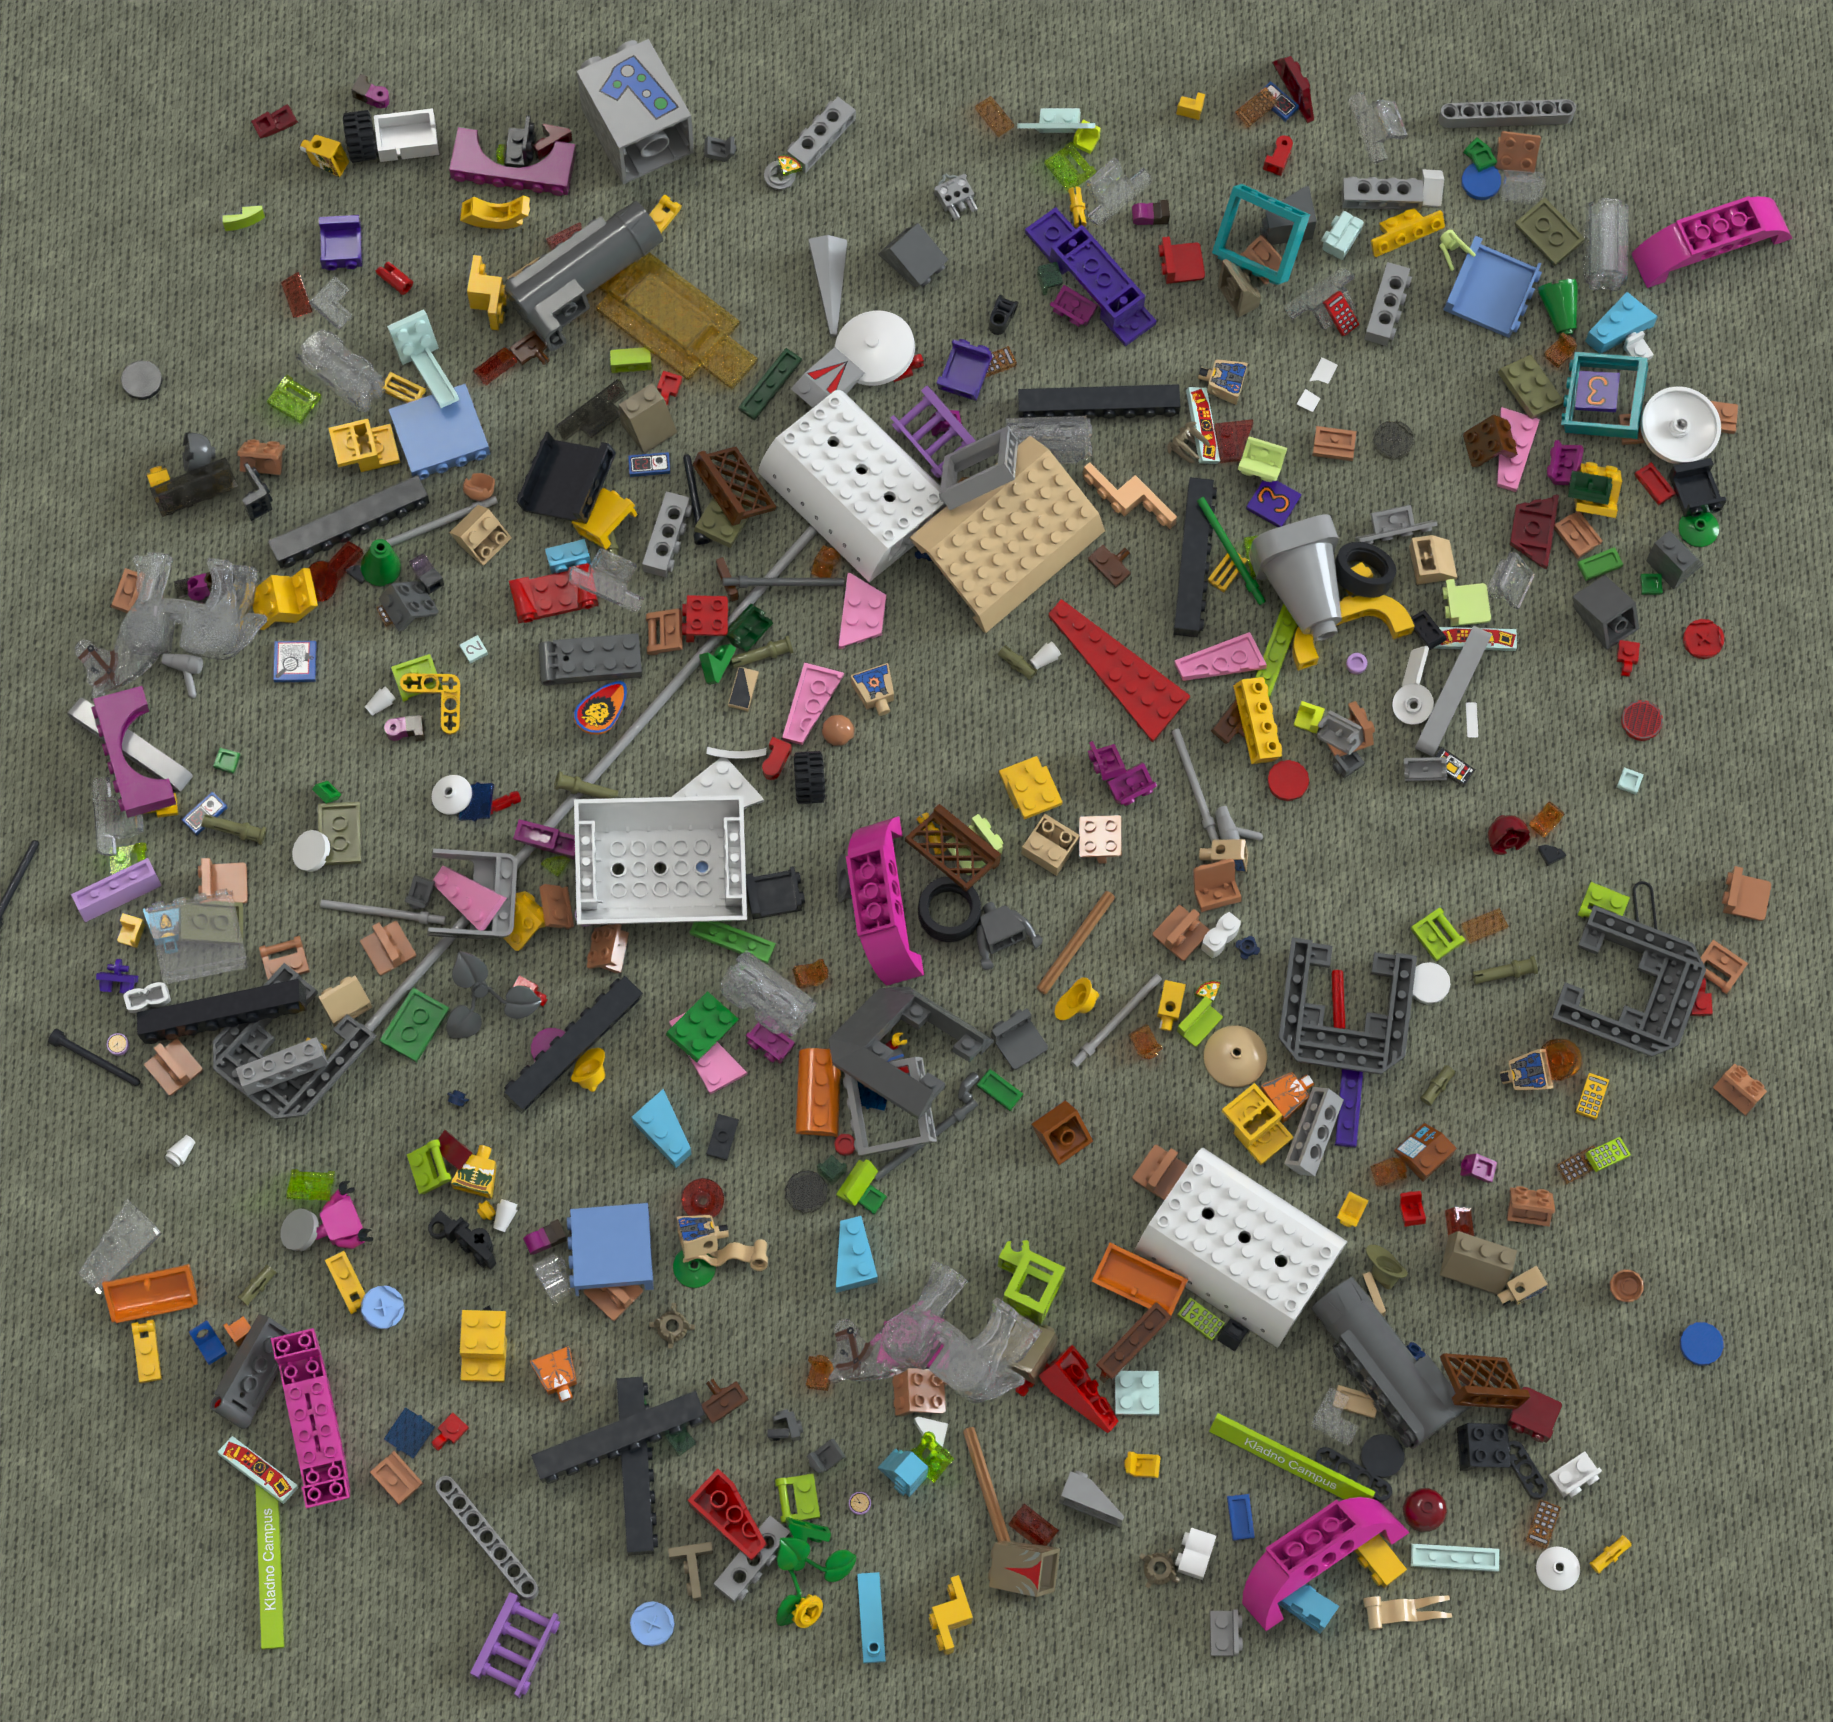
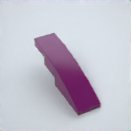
[513,819,575,860]

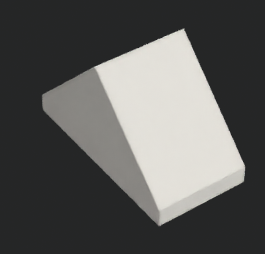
[1422,169,1444,208]
[914,1417,948,1459]

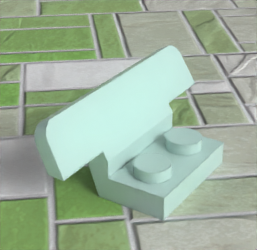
[1017,108,1095,133]

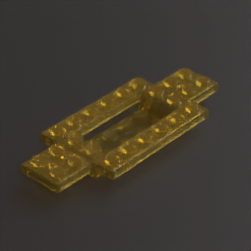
[596,252,758,390]

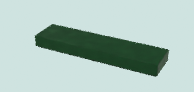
[738,348,802,421]

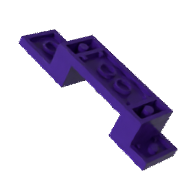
[1025,207,1157,347]

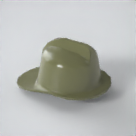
[1366,1245,1408,1289]

